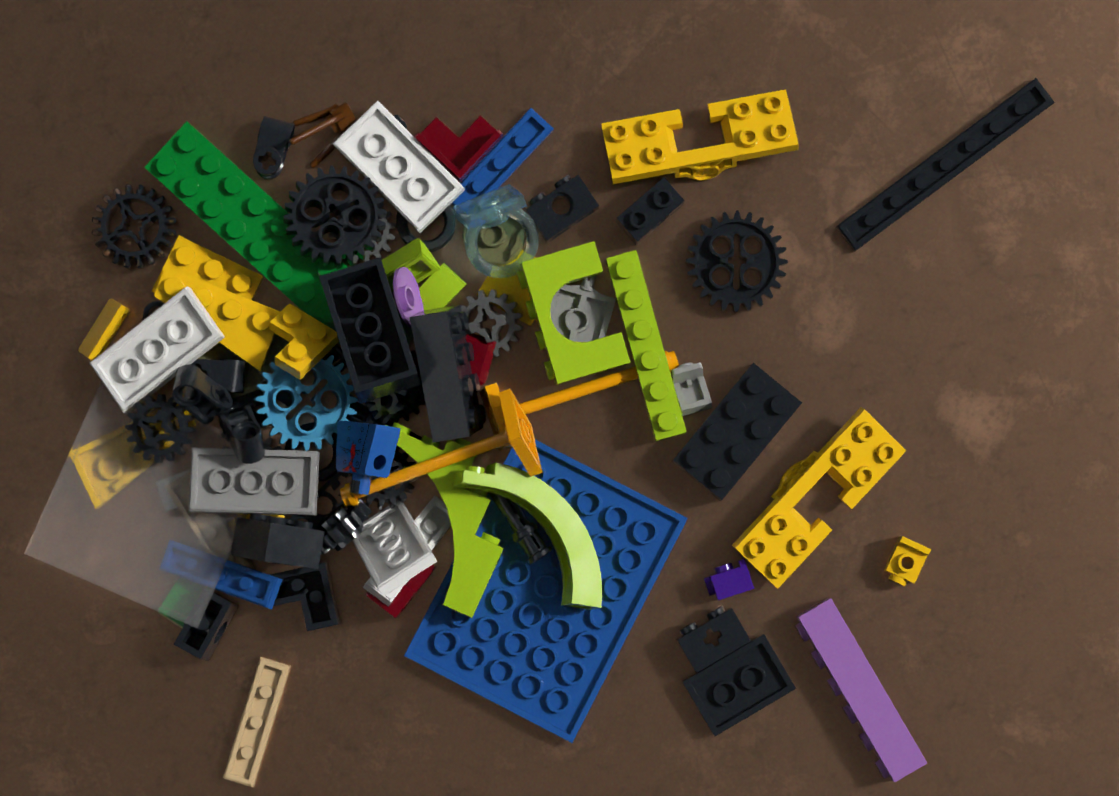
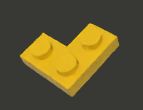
[270,303,339,380]

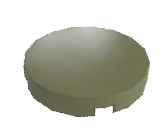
[462,204,526,268]

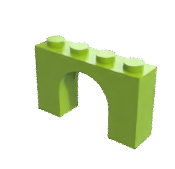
[517,241,631,385]

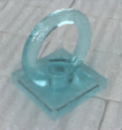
[452,184,539,278]

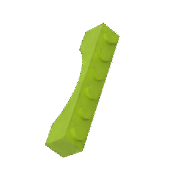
[605,250,687,442]

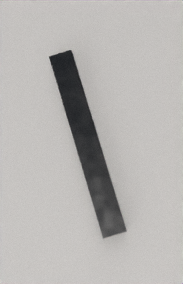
[836,78,1055,252]

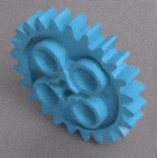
[254,355,358,451]

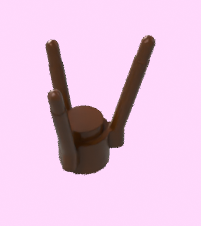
[289,102,357,168]

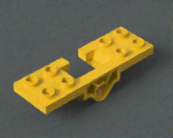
[601,89,799,184]
[732,407,906,589]

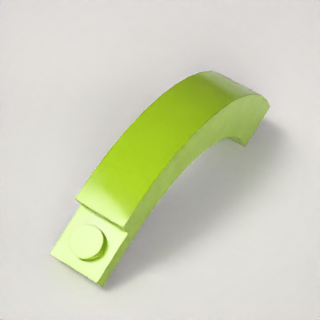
[453,462,602,610]

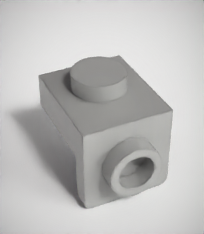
[671,362,712,416]

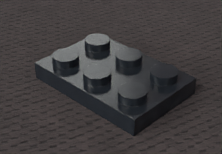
[682,634,796,737]

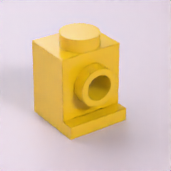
[884,536,931,587]

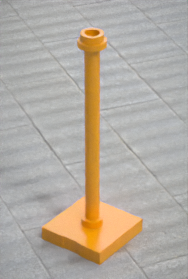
[480,350,679,451]
[340,388,542,506]

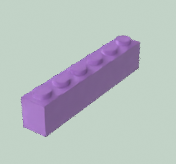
[795,598,927,782]

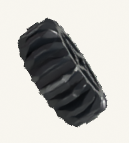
[92,184,177,269]

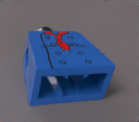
[336,420,401,495]

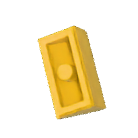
[78,299,130,361]

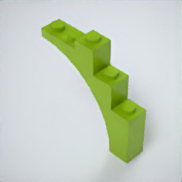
[385,422,504,618]

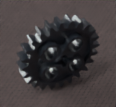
[284,165,387,268]
[685,210,788,313]

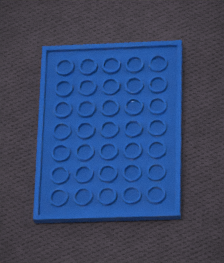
[404,439,688,743]

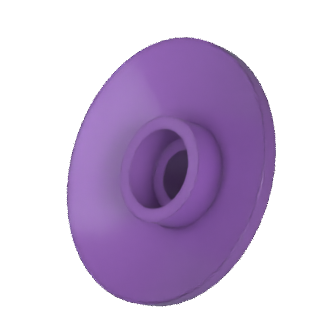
[392,267,424,329]

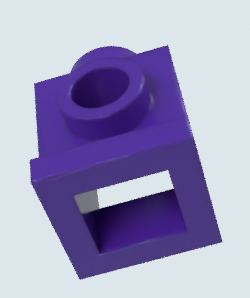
[704,559,754,600]

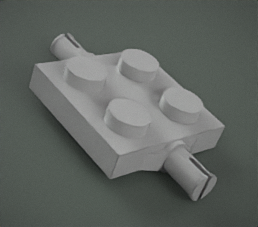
[550,275,616,342]

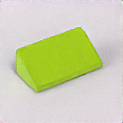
[382,238,440,292]

